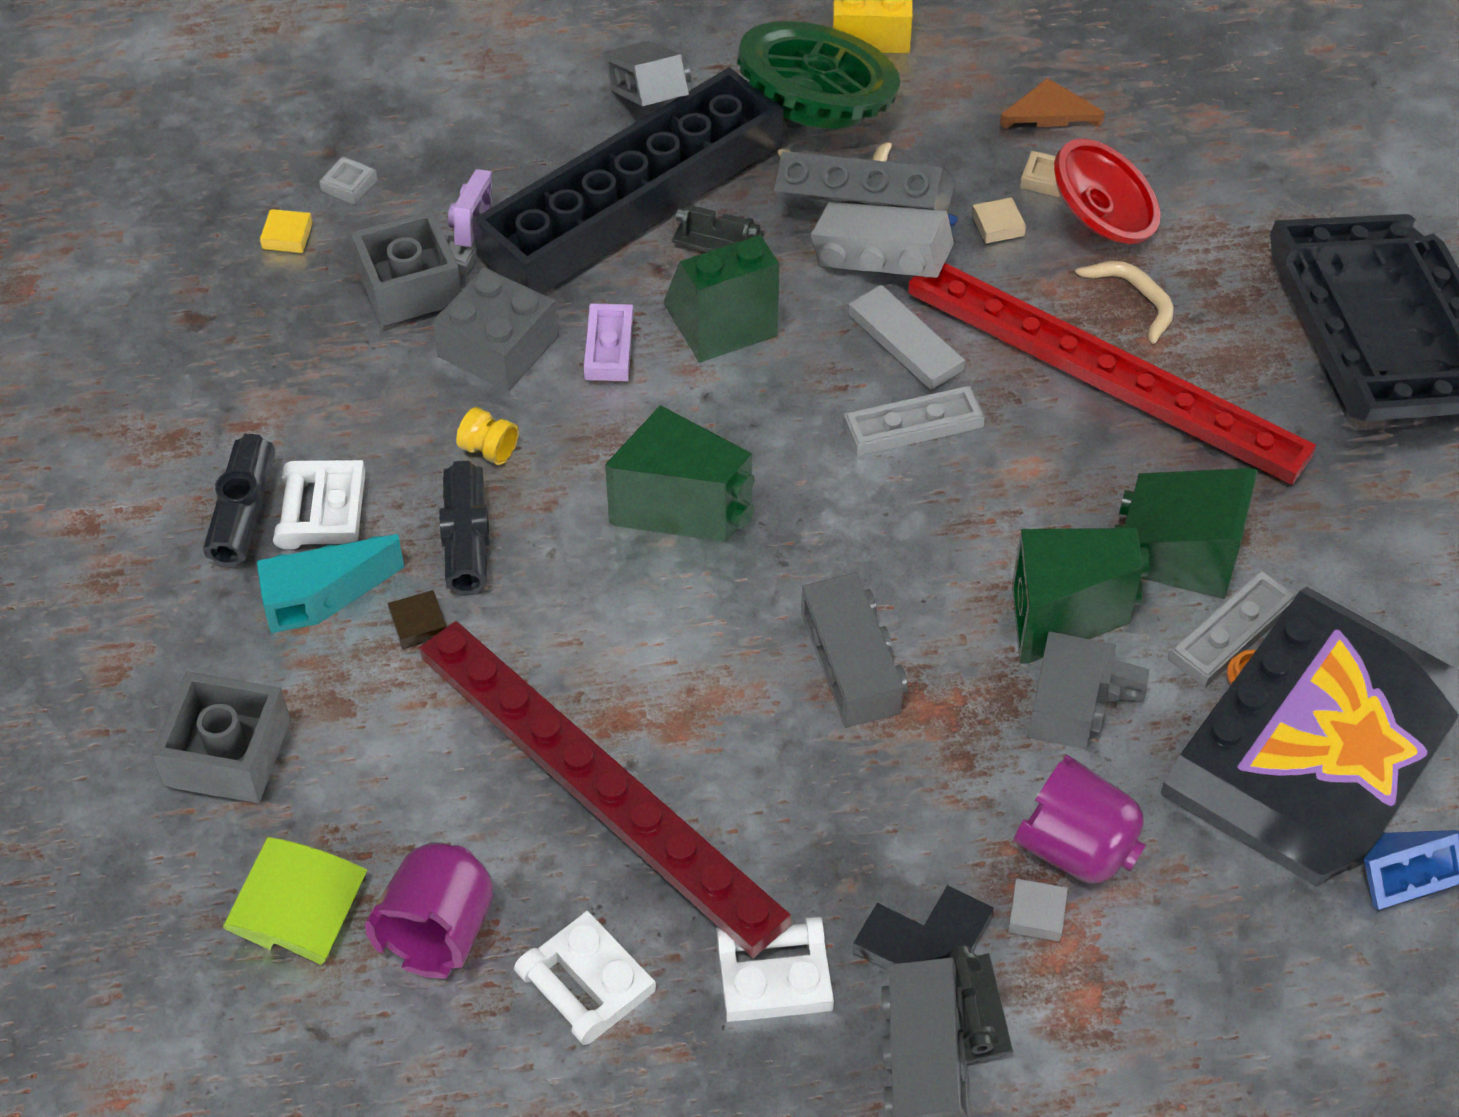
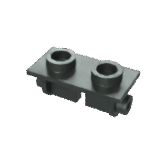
[672,203,765,252]
[949,945,1014,1064]

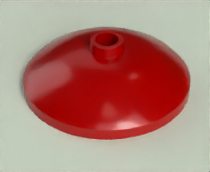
[1054,138,1160,244]

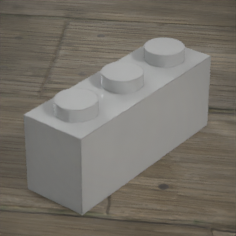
[811,201,954,278]

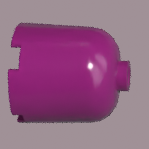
[1013,754,1146,884]
[365,842,493,979]

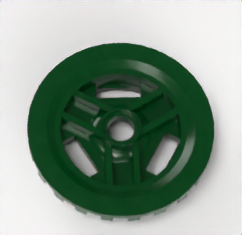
[737,21,900,129]

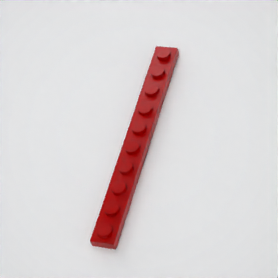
[908,263,1316,485]

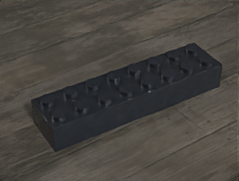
[473,67,783,294]

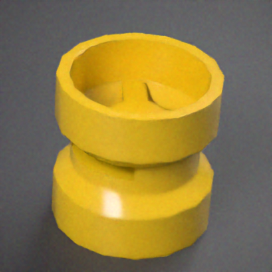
[456,407,519,465]

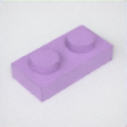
[448,169,492,247]
[584,304,634,381]

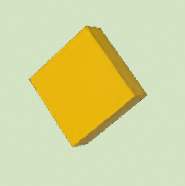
[260,209,313,253]

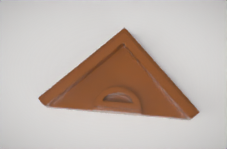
[1000,78,1105,129]

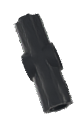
[203,434,275,567]
[439,461,490,595]

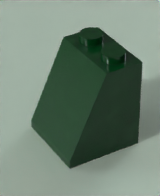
[664,235,779,363]
[605,405,755,542]
[1115,468,1258,599]
[1012,528,1149,664]

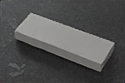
[848,285,966,390]
[843,385,985,456]
[1168,569,1296,688]

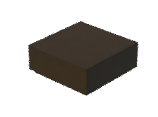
[388,590,447,649]

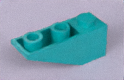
[256,534,404,633]

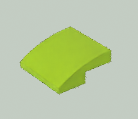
[222,837,368,965]

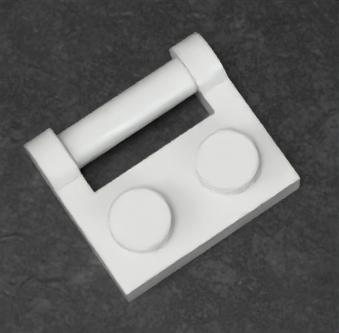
[273,460,365,550]
[514,910,656,1045]
[716,916,834,1022]

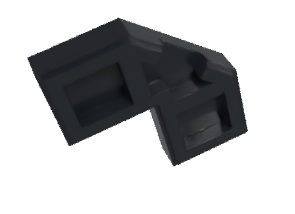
[852,885,994,970]

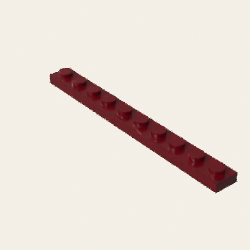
[419,621,791,958]

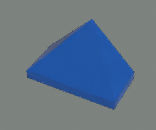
[1364,830,1459,910]

